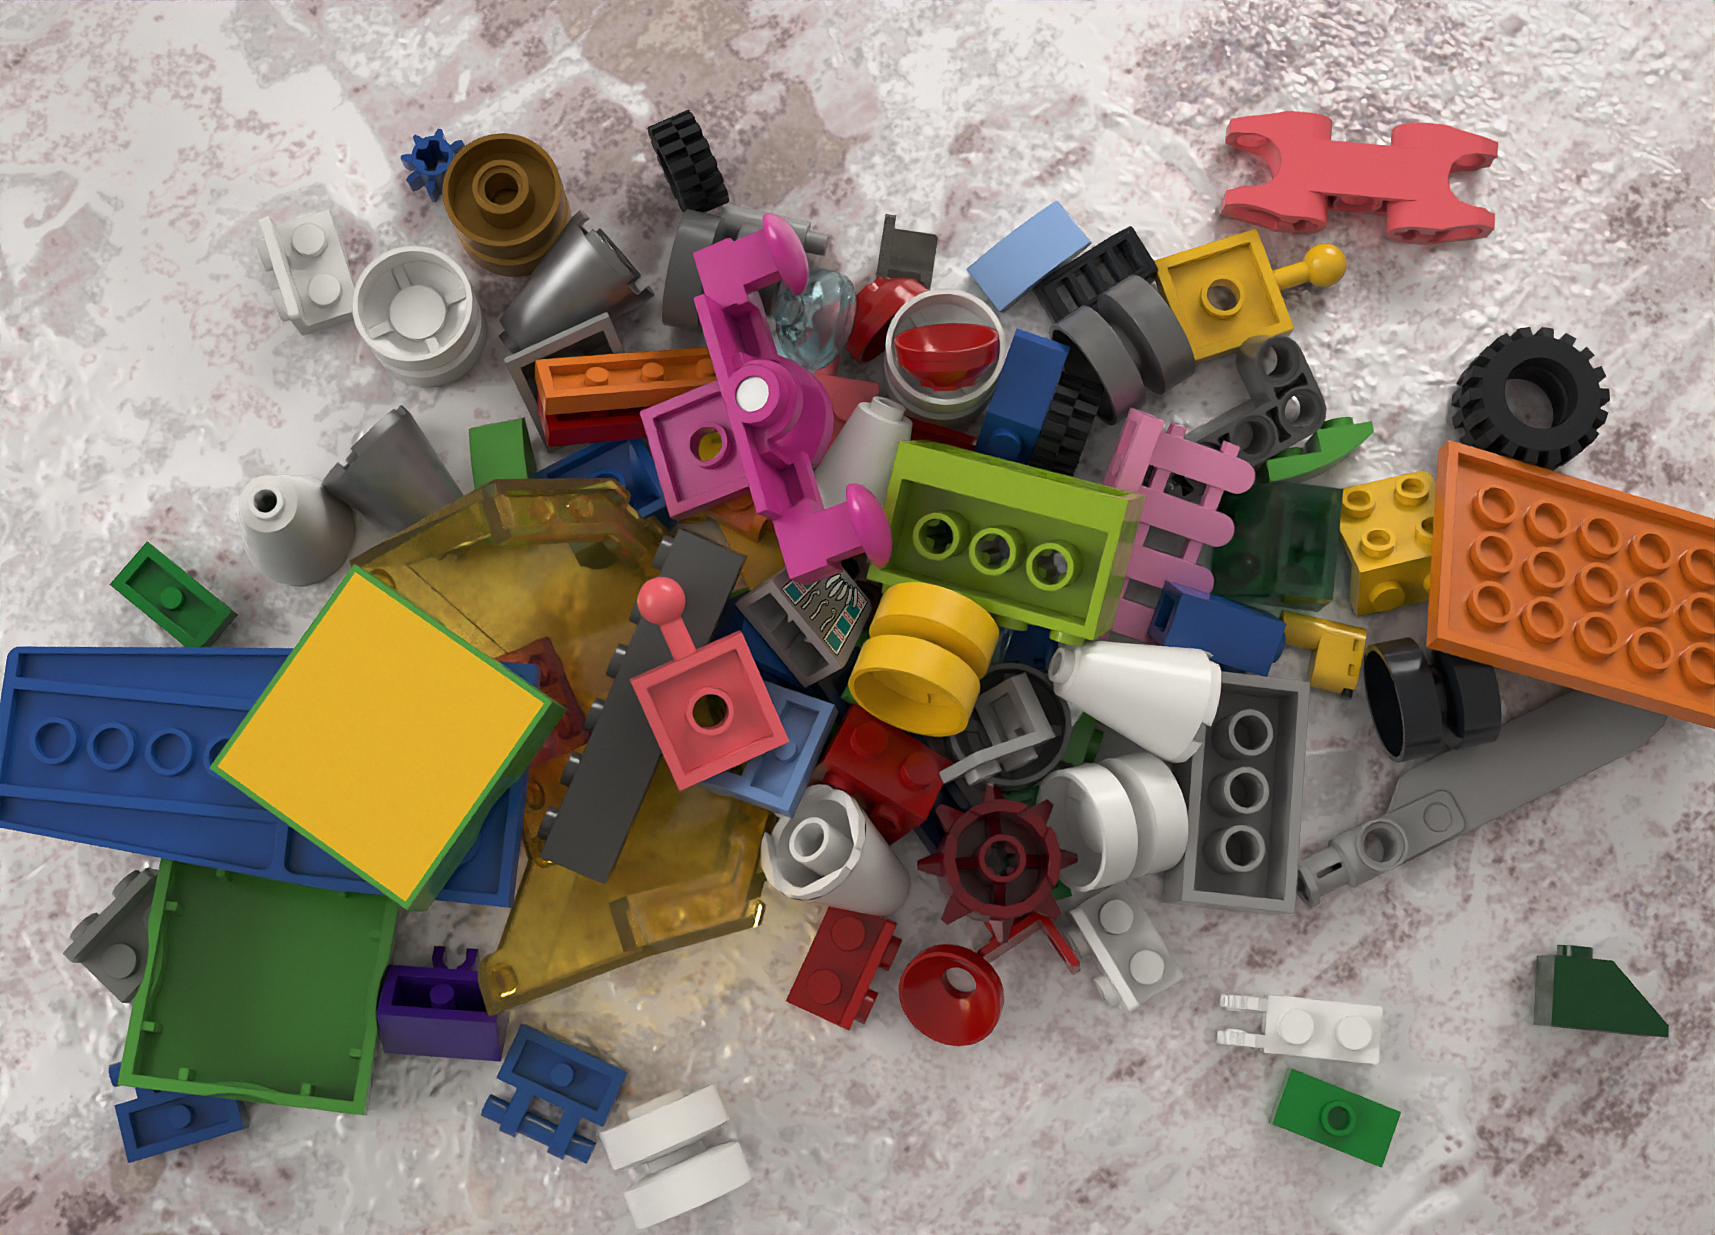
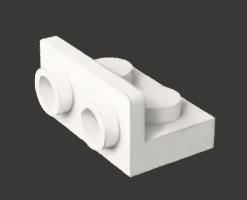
[255,209,355,336]
[1063,879,1185,1013]

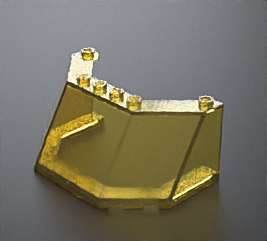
[349,478,780,1017]

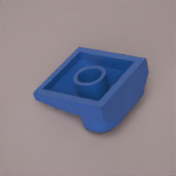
[534,438,678,568]

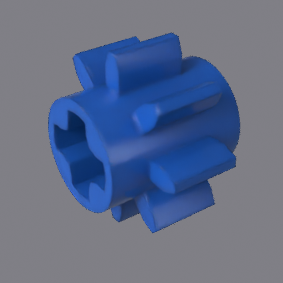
[401,129,465,203]

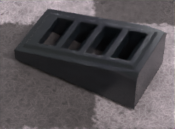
[1032,226,1158,324]

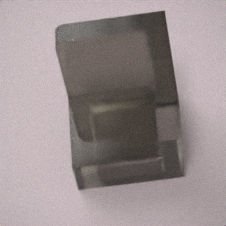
[876,214,938,290]

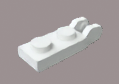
[1217,994,1383,1065]

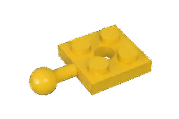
[1154,228,1347,365]

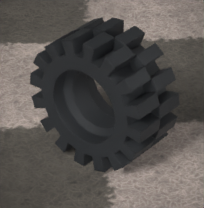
[647,109,729,213]
[1029,371,1105,477]

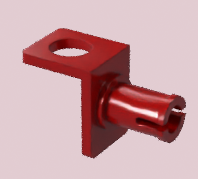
[977,912,1080,975]

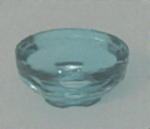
[772,268,857,370]

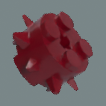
[917,784,1078,944]

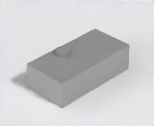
[1162,671,1310,915]

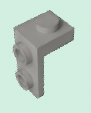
[939,673,1055,786]

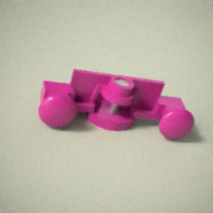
[640,213,892,586]

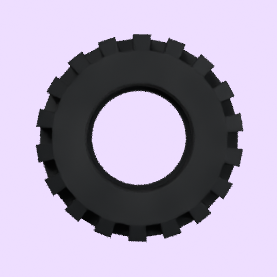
[1451,327,1610,471]

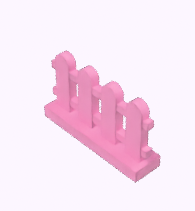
[1098,407,1255,646]

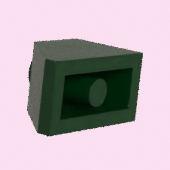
[1533,945,1669,1038]

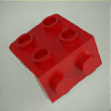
[806,703,953,846]

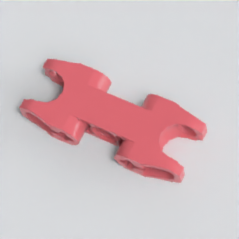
[1221,111,1498,246]

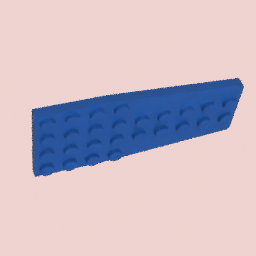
[0,646,541,908]

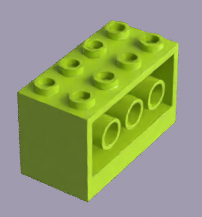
[866,440,1146,646]

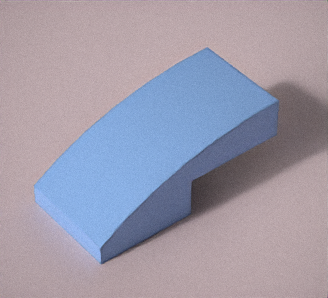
[966,200,1092,313]

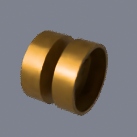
[442,133,572,277]

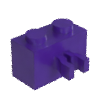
[377,946,510,1062]

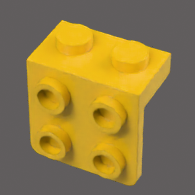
[1325,471,1436,617]

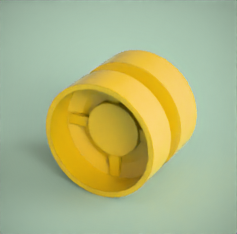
[848,582,999,737]

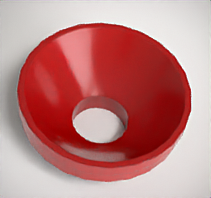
[843,276,930,365]
[894,323,999,391]
[898,944,1005,1046]

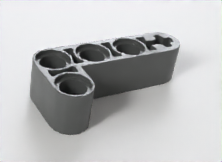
[1142,335,1327,501]

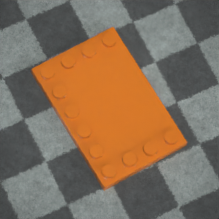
[1426,440,1715,729]

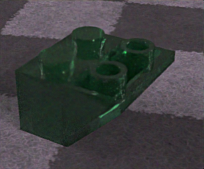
[1210,482,1343,612]

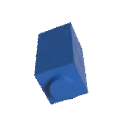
[1147,580,1286,677]

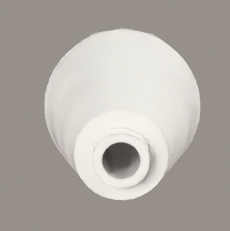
[814,396,913,563]
[238,475,356,587]
[1048,640,1221,764]
[761,784,910,916]

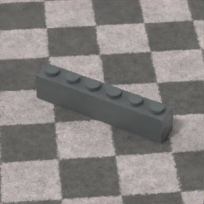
[537,528,748,885]

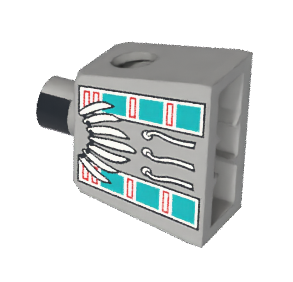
[735,557,872,688]

